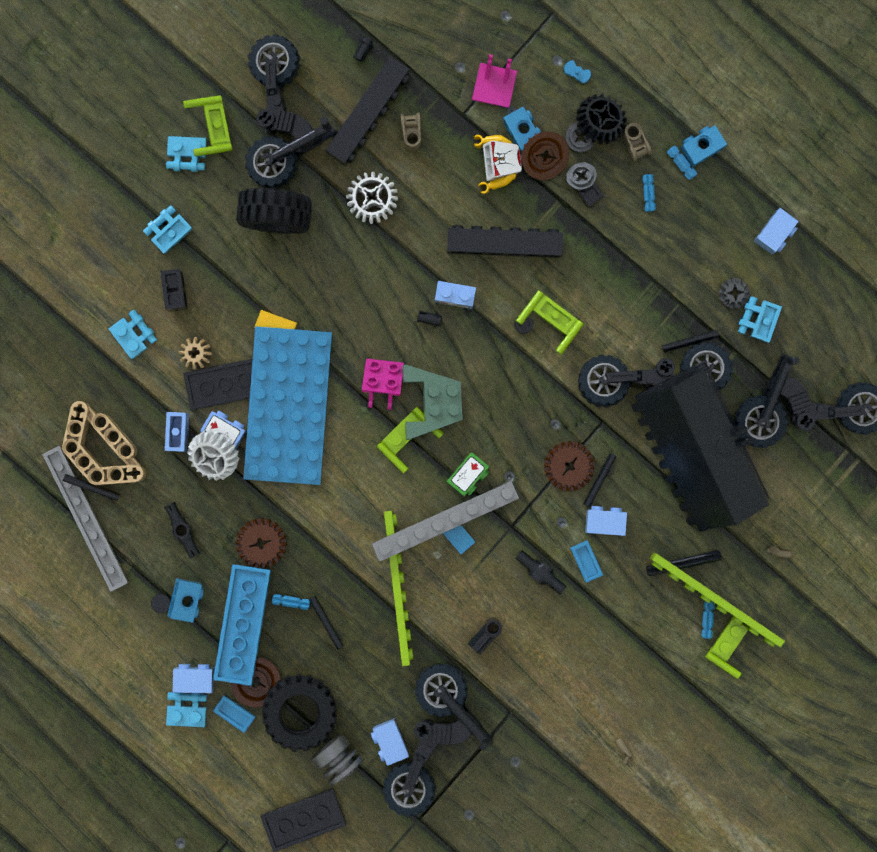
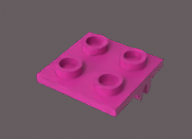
[472,54,517,108]
[362,359,404,410]

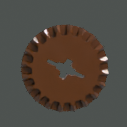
[521,131,569,180]
[544,441,595,491]
[236,518,286,568]
[231,657,281,708]

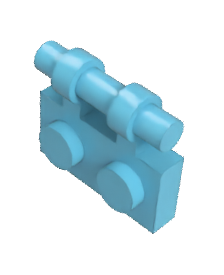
[166,136,207,172]
[143,206,193,254]
[738,296,782,343]
[109,310,157,360]
[166,692,207,727]

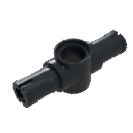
[164,502,201,559]
[515,550,567,595]

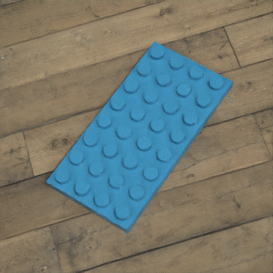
[243,326,332,485]

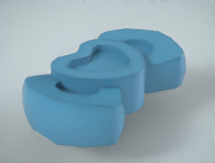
[564,60,591,84]

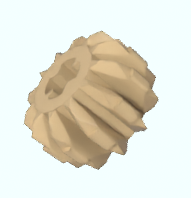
[179,337,212,370]

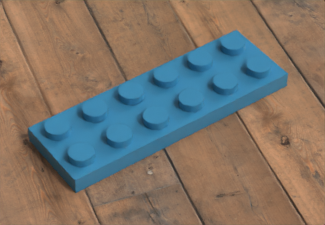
[213,564,271,686]

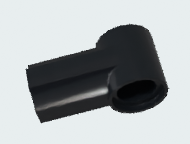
[468,617,502,655]

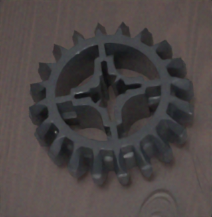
[575,93,627,145]

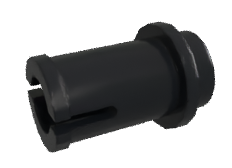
[353,36,373,63]
[417,310,442,328]

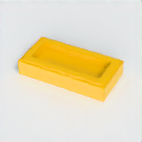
[254,310,297,329]

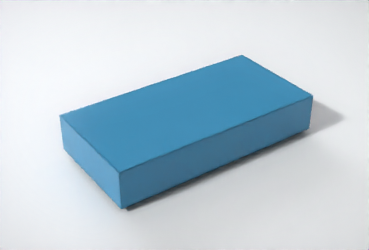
[443,525,475,554]
[570,540,603,583]
[213,695,256,733]

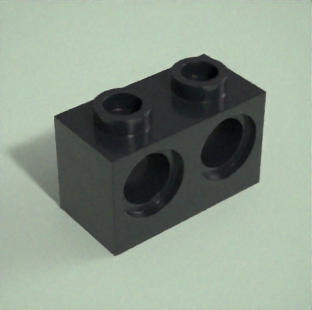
[160,269,188,312]

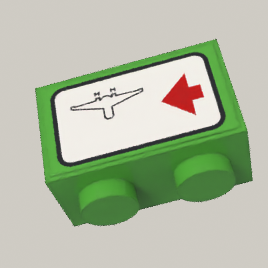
[447,452,489,496]

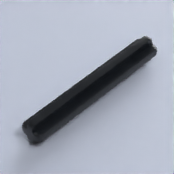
[646,550,722,576]

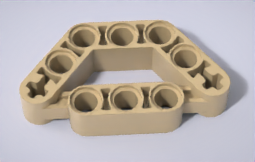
[62,401,147,485]

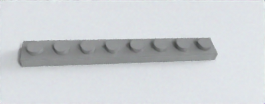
[42,446,129,592]
[371,481,519,562]

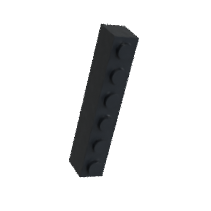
[326,56,410,167]
[447,225,563,258]

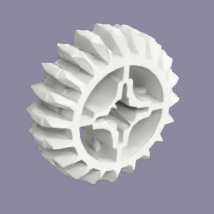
[346,172,398,224]
[187,430,239,481]

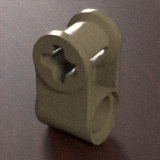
[401,113,421,151]
[623,123,652,162]

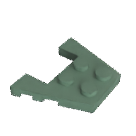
[402,365,463,440]

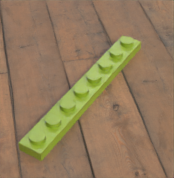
[384,511,413,666]
[650,552,785,647]

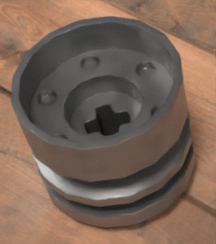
[311,733,363,786]

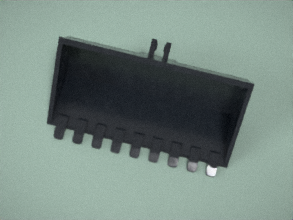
[631,361,770,532]

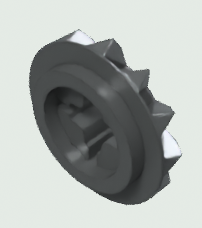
[566,122,595,153]
[566,162,597,191]
[719,278,750,309]

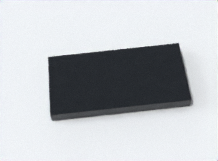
[183,359,253,411]
[260,788,346,852]

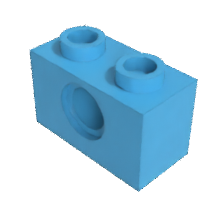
[502,107,541,154]
[680,125,727,168]
[167,578,204,623]

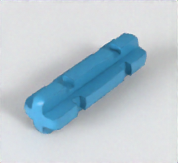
[667,146,697,180]
[642,174,656,212]
[272,594,310,610]
[701,601,715,639]

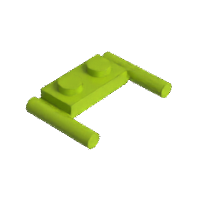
[183,95,232,157]
[516,290,584,355]
[377,407,444,474]
[705,615,765,679]

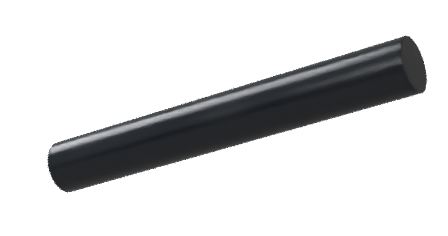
[662,330,719,352]
[583,453,617,507]
[62,474,120,501]
[309,596,344,650]

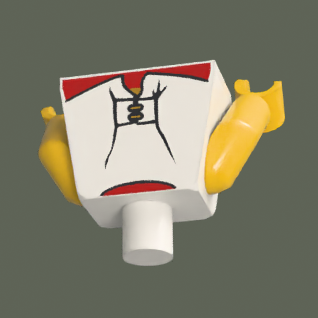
[474,135,523,194]

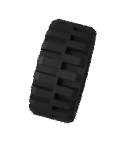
[236,188,312,234]
[262,674,337,752]

